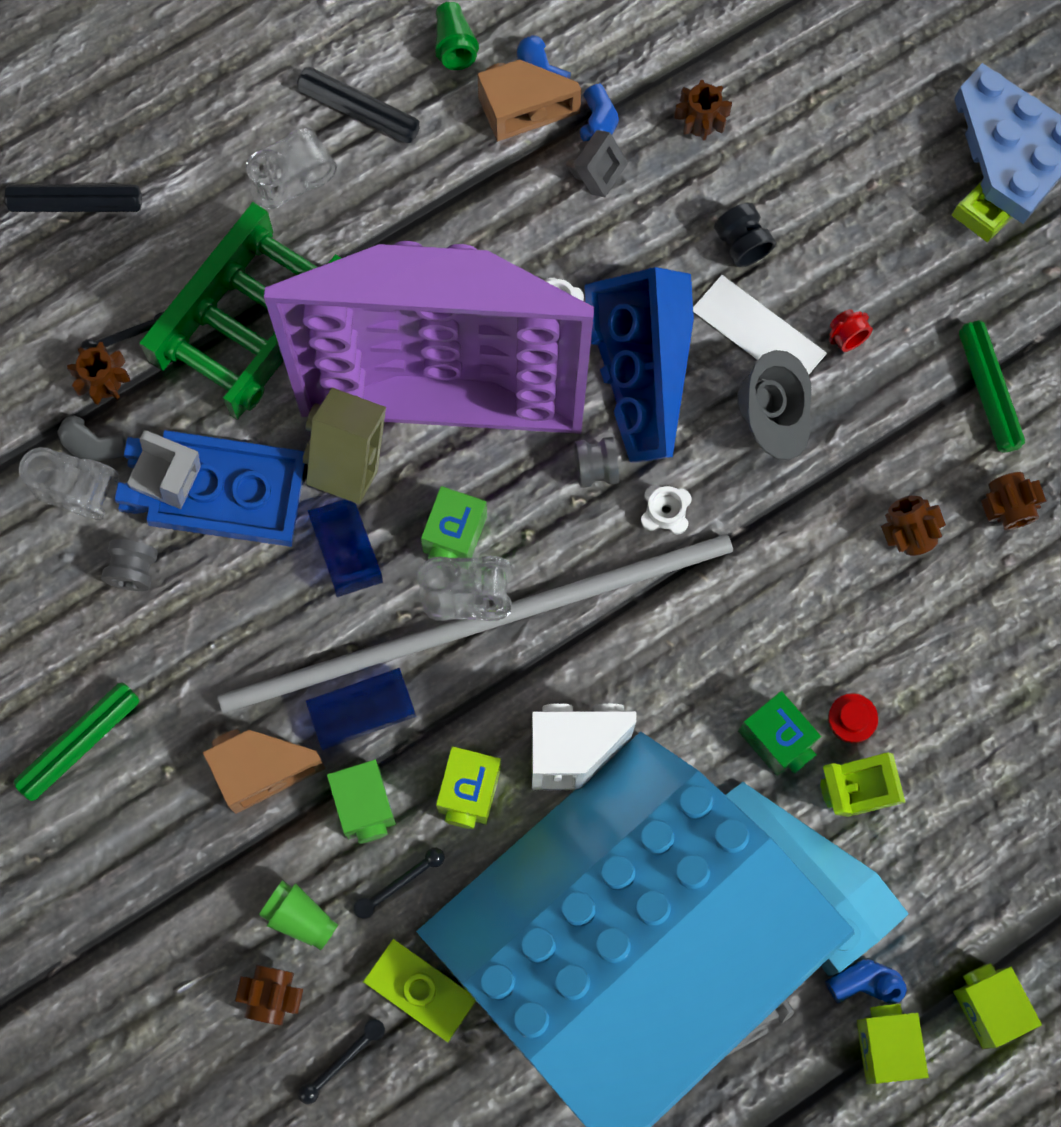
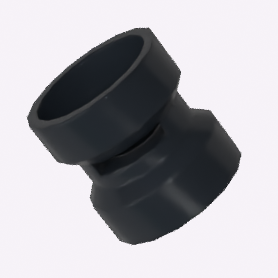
[714,202,776,267]

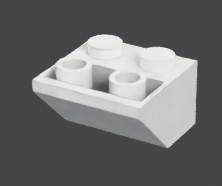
[532,703,636,790]

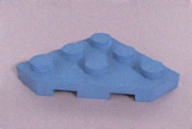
[954,63,1061,224]

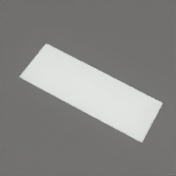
[693,275,827,375]

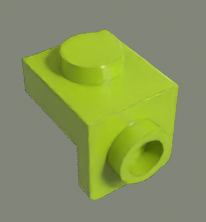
[820,752,906,817]

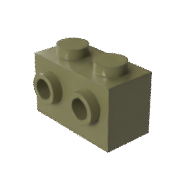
[303,388,386,504]

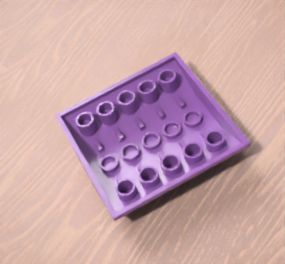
[264,241,594,434]

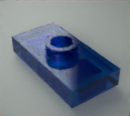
[308,499,383,597]
[306,668,416,750]

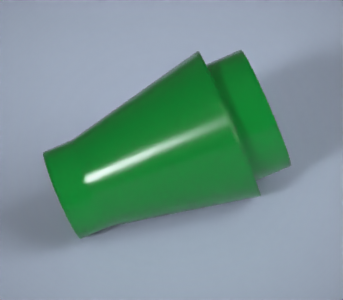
[435,2,479,70]

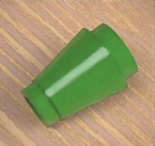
[258,880,338,951]

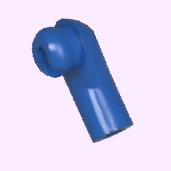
[825,959,907,1004]

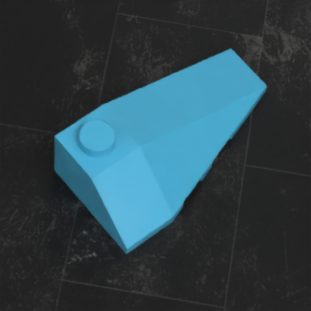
[726,782,909,976]

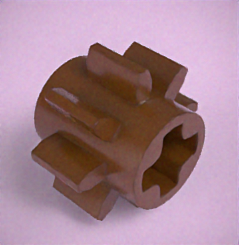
[674,80,732,141]
[67,342,130,405]
[981,472,1047,530]
[881,495,946,556]
[235,965,303,1025]

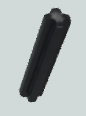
[297,67,420,143]
[4,184,142,212]

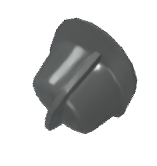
[738,350,811,460]

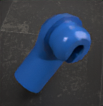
[517,35,571,79]
[580,83,619,141]

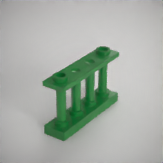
[139,202,341,420]

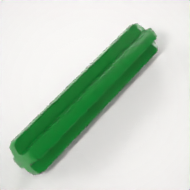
[959,320,1025,453]
[13,682,140,801]

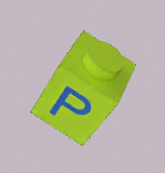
[436,746,501,829]
[953,963,1042,1049]
[856,1004,929,1084]

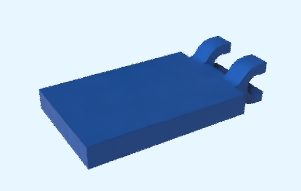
[115,430,306,547]

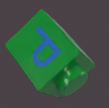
[738,690,822,776]

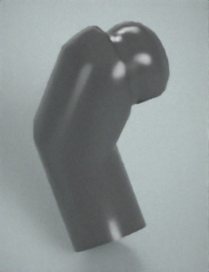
[58,416,126,462]

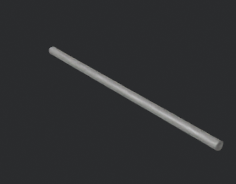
[217,534,733,714]

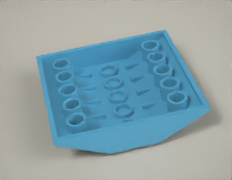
[416,732,855,1127]

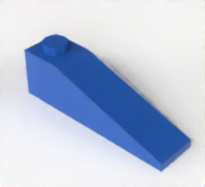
[584,267,694,463]

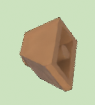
[477,59,581,142]
[203,729,326,814]

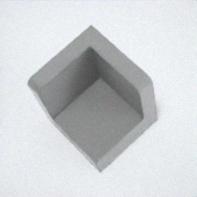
[128,430,201,509]

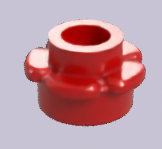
[829,309,873,352]

